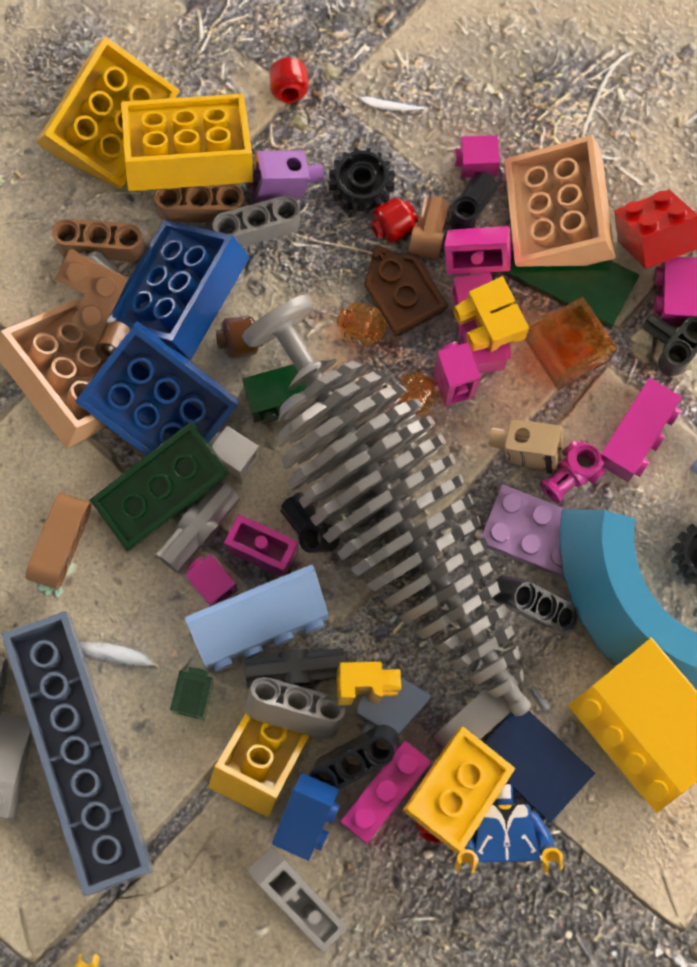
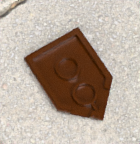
[364,245,449,336]

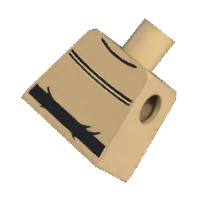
[488,419,564,475]

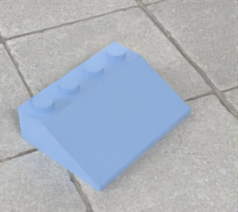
[184,564,328,672]

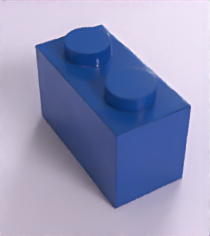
[271,773,340,861]

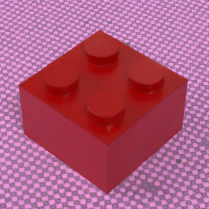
[614,189,697,269]

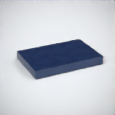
[484,711,595,823]

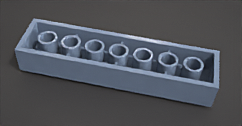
[1,611,155,896]

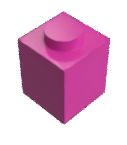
[454,135,500,178]
[185,554,238,607]

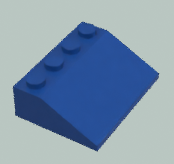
[107,219,250,360]
[75,321,238,456]

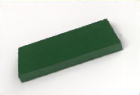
[501,250,640,329]
[89,421,231,552]

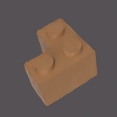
[55,249,129,337]

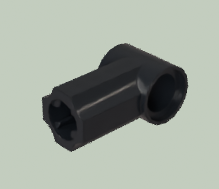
[450,171,499,229]
[280,492,340,553]

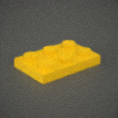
[403,726,515,853]

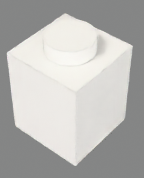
[209,426,260,480]

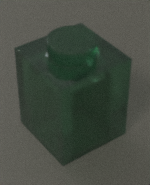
[170,667,214,721]

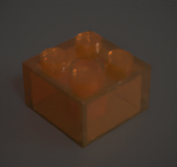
[525,297,617,391]

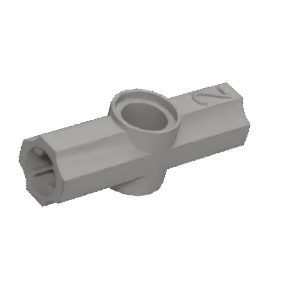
[156,482,241,574]

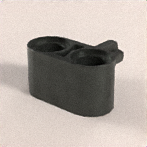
[642,314,697,376]

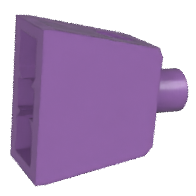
[250,150,324,204]

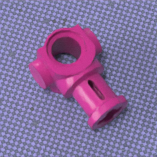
[540,439,607,504]

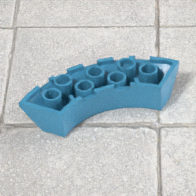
[559,509,697,690]

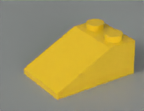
[208,698,310,818]

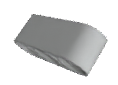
[212,196,300,247]
[245,677,345,739]
[433,681,524,749]

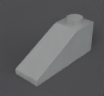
[0,714,32,820]
[247,846,348,953]

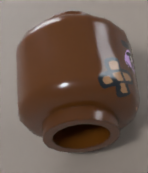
[216,315,263,358]

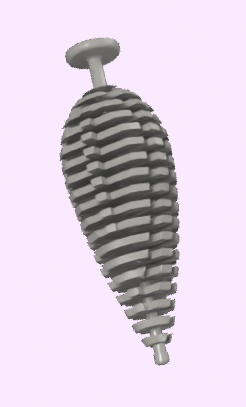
[242,295,531,716]

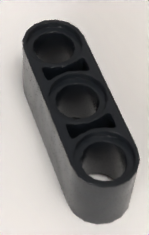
[493,575,579,633]
[308,725,399,789]

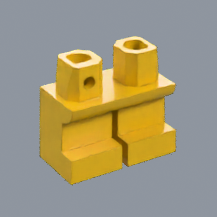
[453,276,529,352]
[336,662,401,706]

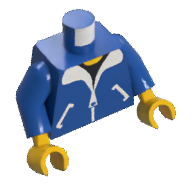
[455,785,563,874]

